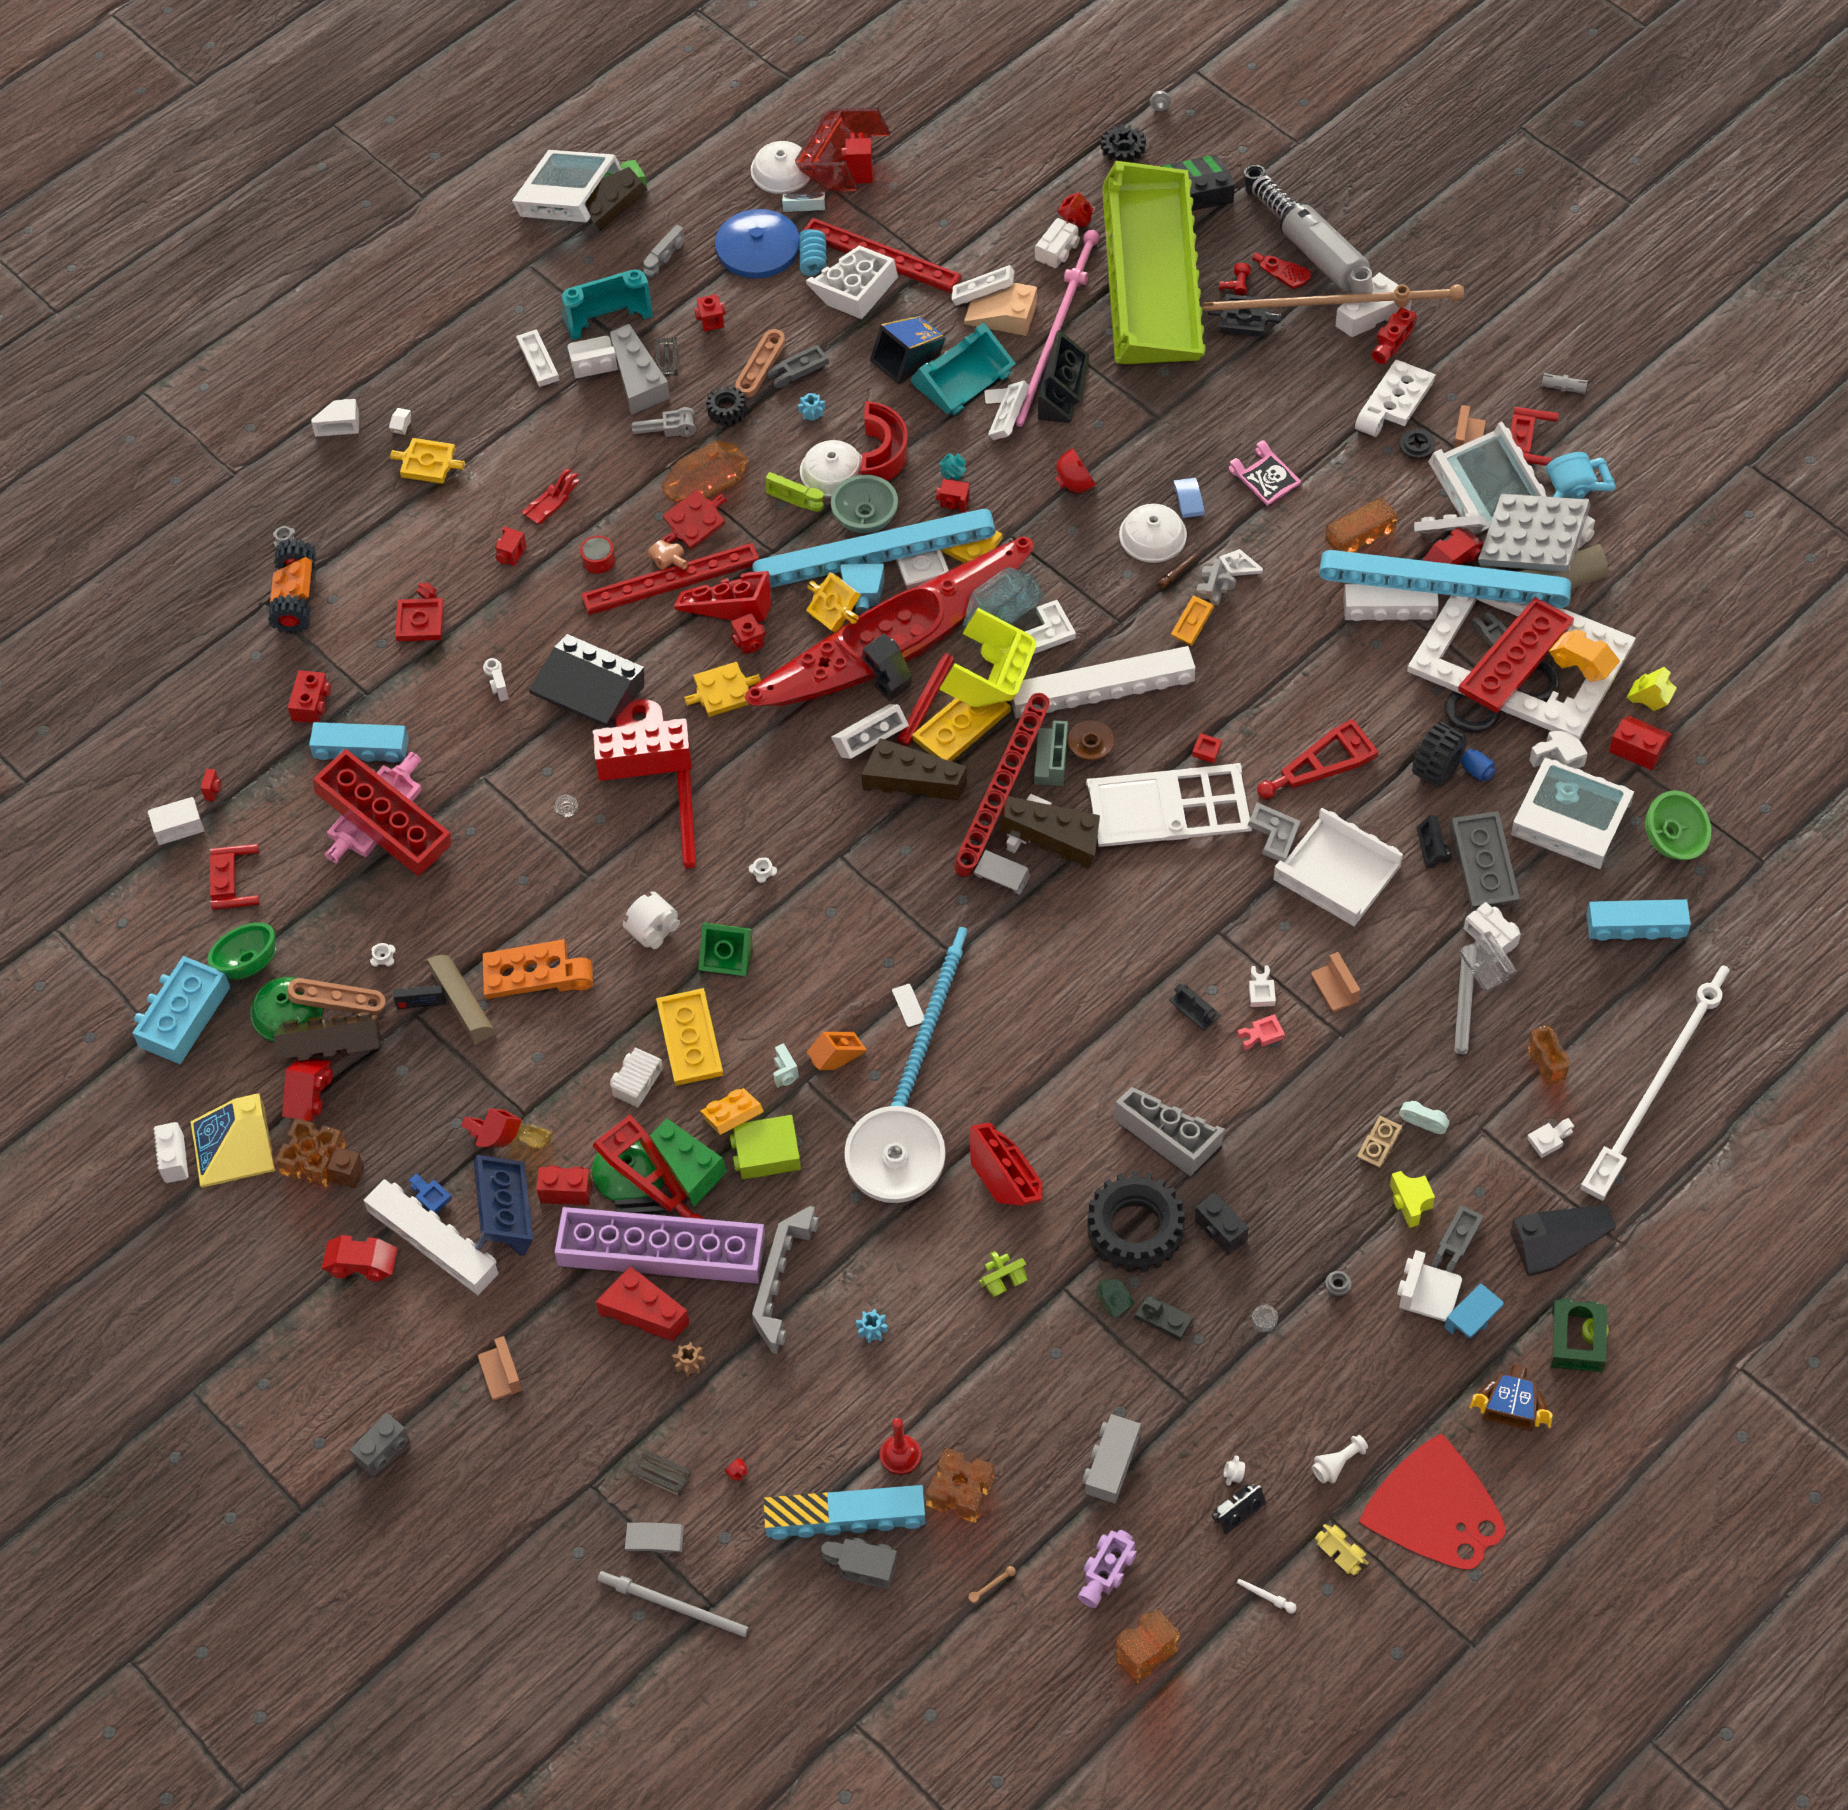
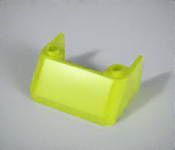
[940,608,1037,707]

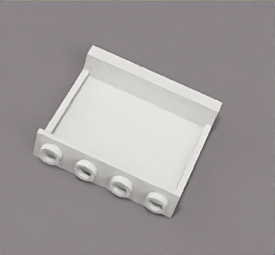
[1274,808,1403,927]

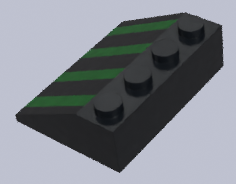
[1160,155,1235,211]

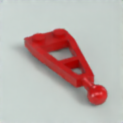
[1257,719,1379,799]
[592,1115,703,1219]

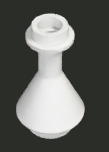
[1311,1435,1368,1483]

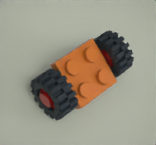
[268,539,316,634]

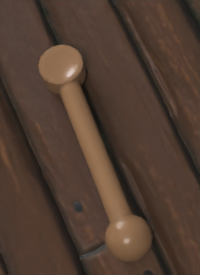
[969,1566,1016,1604]

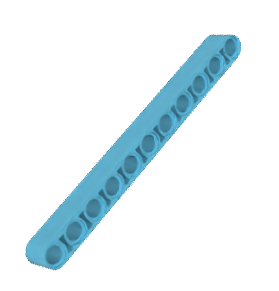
[752,509,996,588]
[1319,550,1571,608]

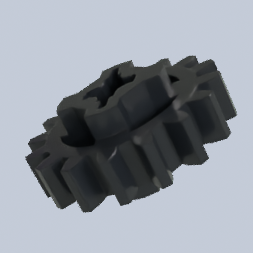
[1101,124,1146,163]

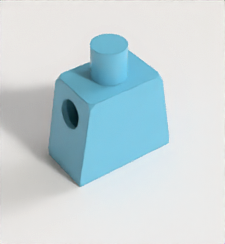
[841,564,884,615]

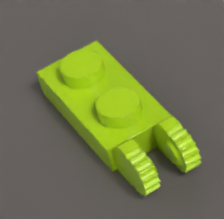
[766,472,824,512]

